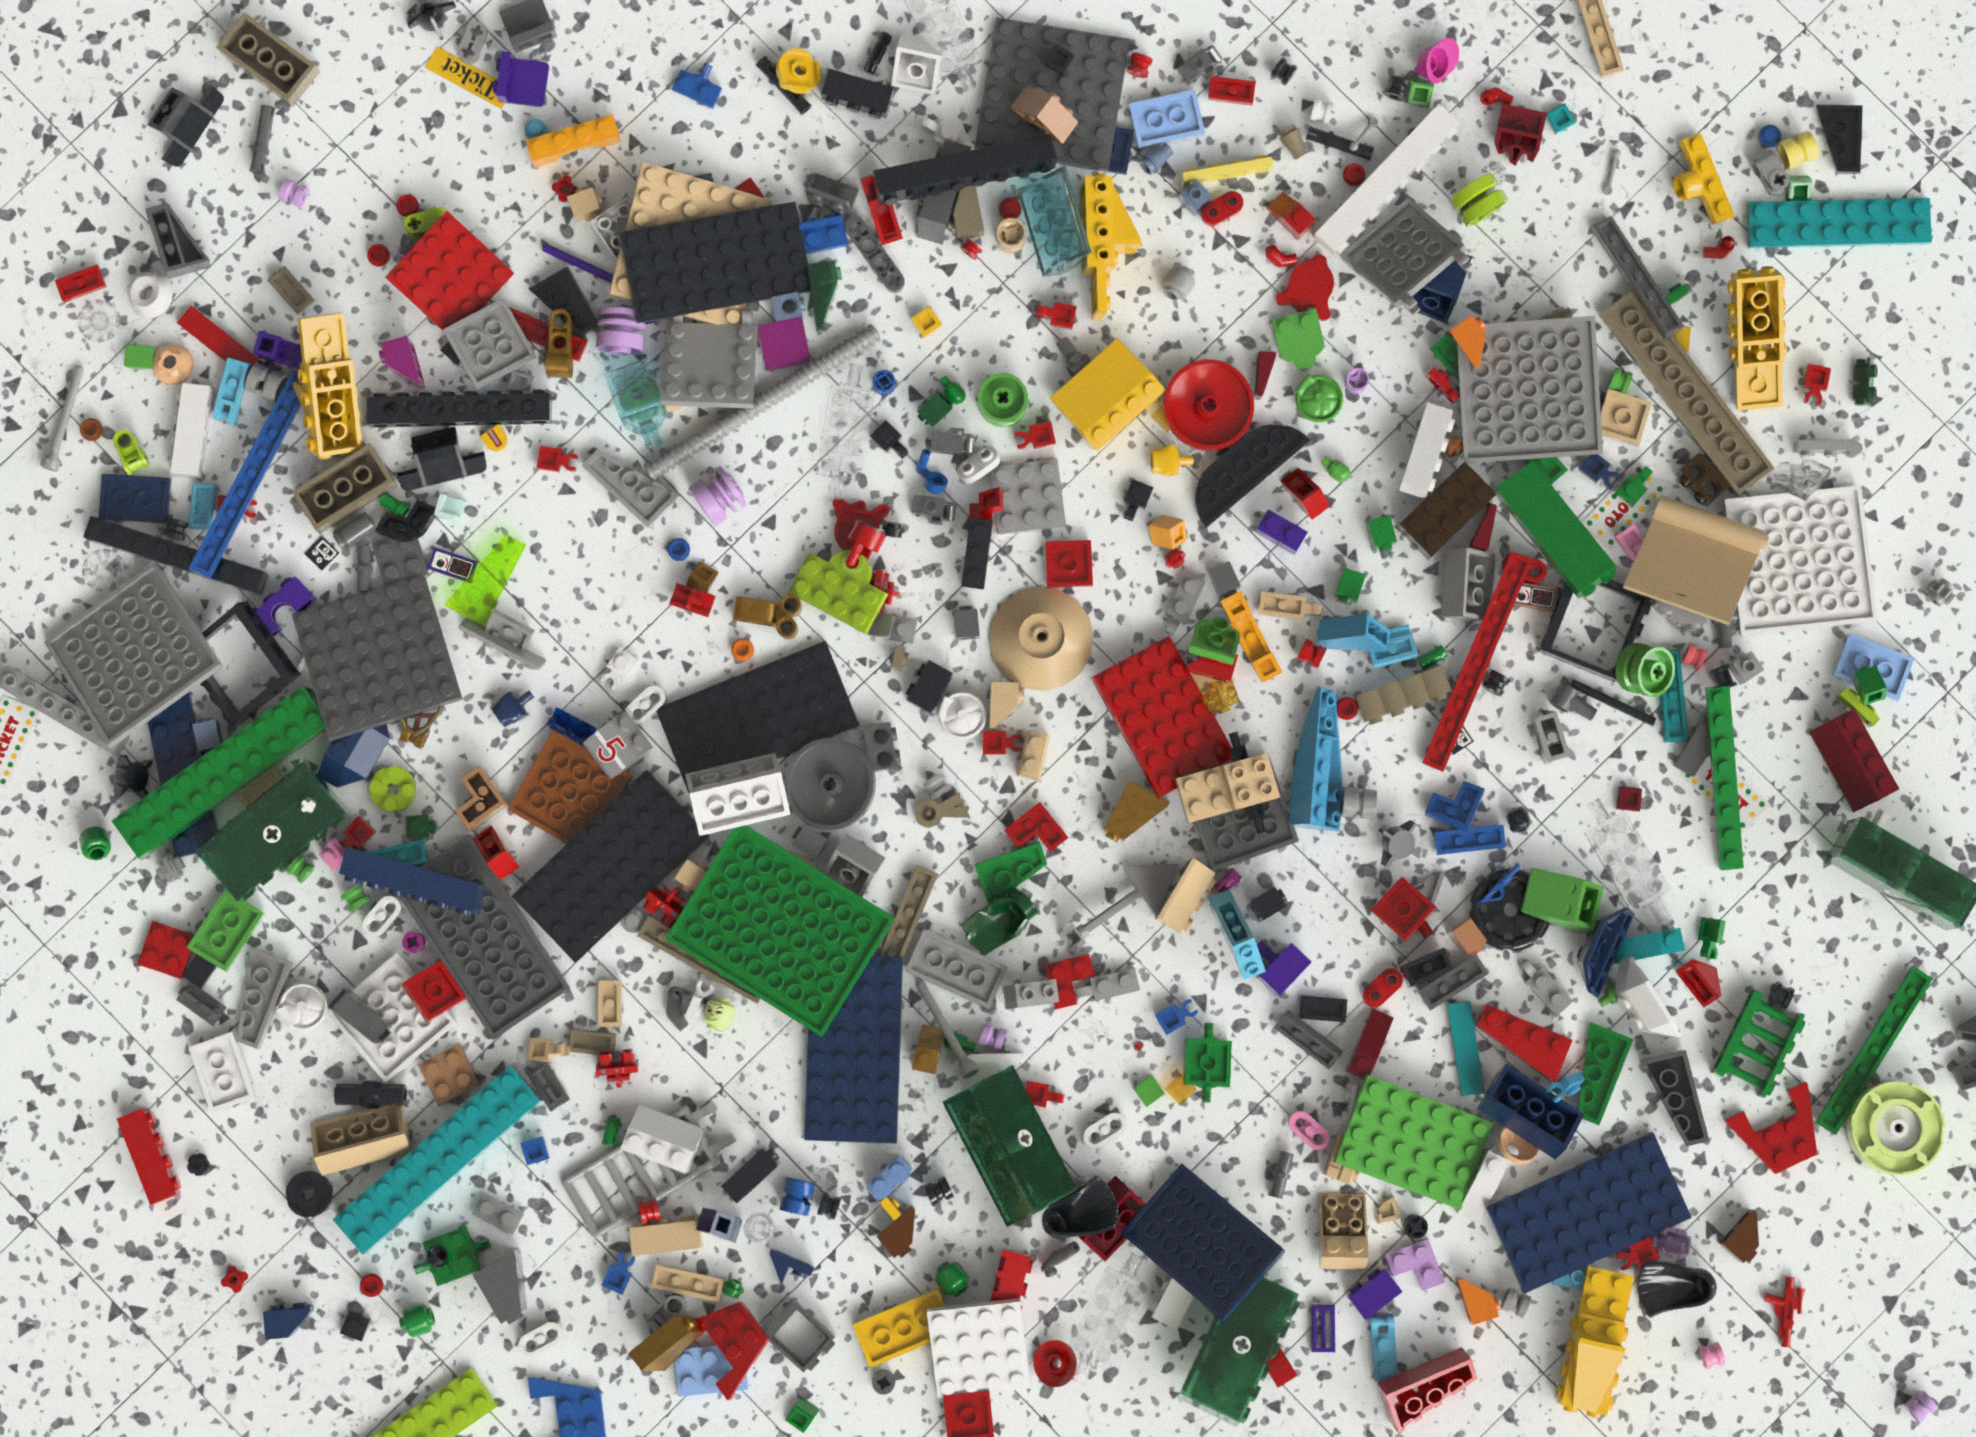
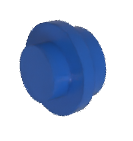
[1758,125,1782,148]
[667,538,690,561]

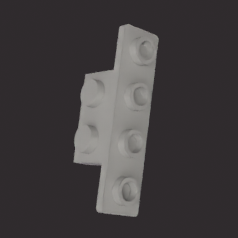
[458,609,547,670]

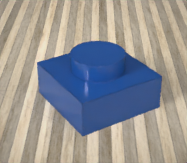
[520,1136,550,1165]

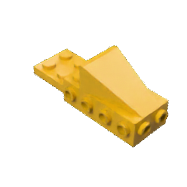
[1079,173,1141,321]
[1726,266,1787,411]
[293,312,362,459]
[1556,1266,1634,1418]

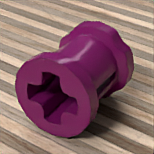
[402,932,426,953]

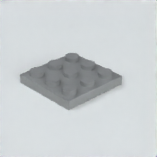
[443,298,536,390]
[990,458,1066,535]

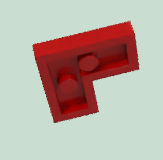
[1004,802,1068,853]
[1044,954,1094,1010]

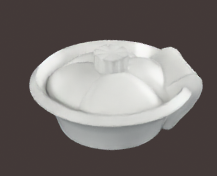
[129,270,173,318]
[936,691,987,739]
[276,982,327,1031]

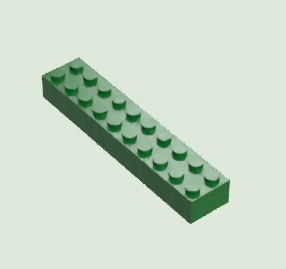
[111,686,326,860]

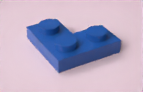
[1425,781,1485,832]

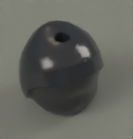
[1506,806,1531,833]

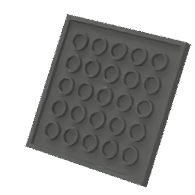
[974,17,1130,172]
[292,574,463,741]

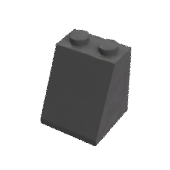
[473,1249,527,1325]

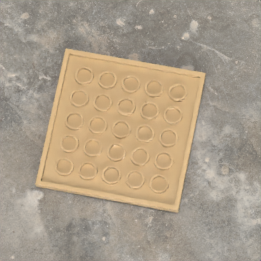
[608,162,773,325]

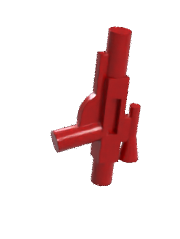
[1763,1276,1806,1348]

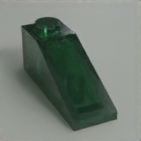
[808,260,842,335]

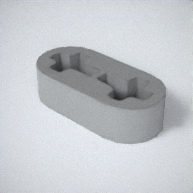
[457,21,488,64]

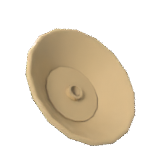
[989,587,1094,691]

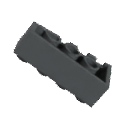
[915,139,971,245]
[1639,1049,1710,1146]

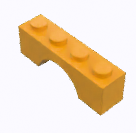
[525,114,621,168]

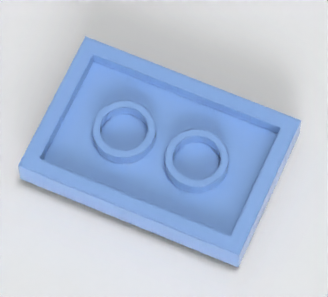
[1129,89,1205,149]
[1832,633,1915,701]
[675,1345,749,1397]

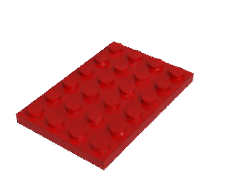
[1091,636,1232,799]

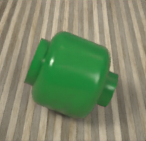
[79,826,111,861]
[935,1261,969,1297]
[399,1303,435,1337]

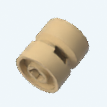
[997,218,1026,254]

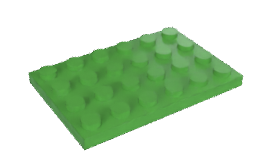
[1333,1074,1493,1210]

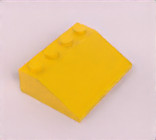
[1049,338,1166,451]

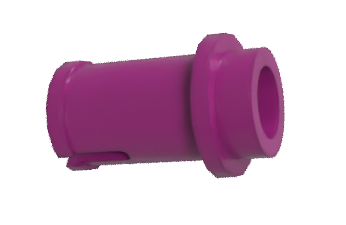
[1213,868,1242,893]

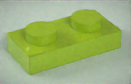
[1835,688,1880,728]

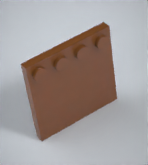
[507,730,633,844]

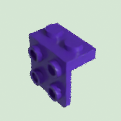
[493,51,550,107]

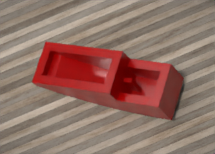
[860,174,903,246]

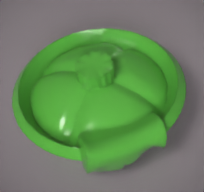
[1295,374,1343,422]

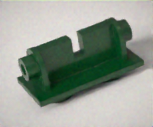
[1852,358,1878,407]

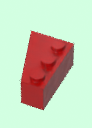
[990,1248,1033,1311]

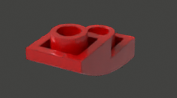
[1251,1334,1298,1388]

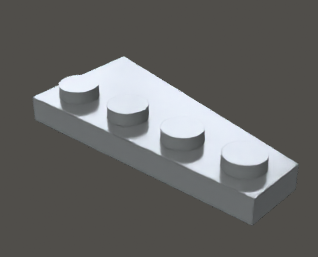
[582,449,680,529]
[237,946,293,1050]

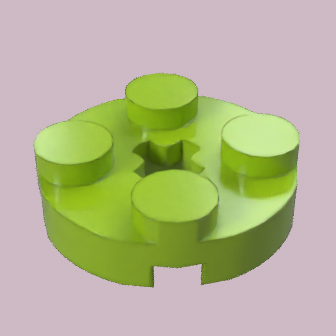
[369,766,416,812]

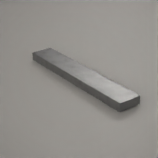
[1591,216,1685,339]

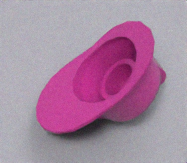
[1414,38,1459,84]

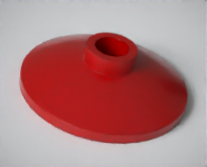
[1034,1340,1077,1387]

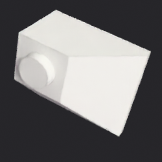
[891,34,942,95]

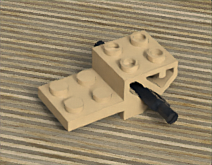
[1175,731,1280,834]

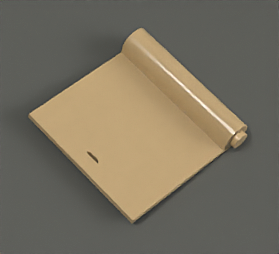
[1623,495,1770,625]

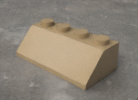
[311,1105,412,1176]

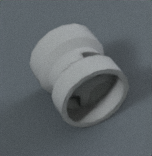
[1501,1288,1531,1318]

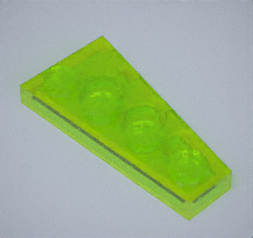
[443,535,526,626]

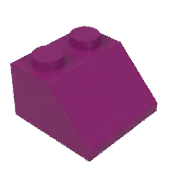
[379,336,426,389]

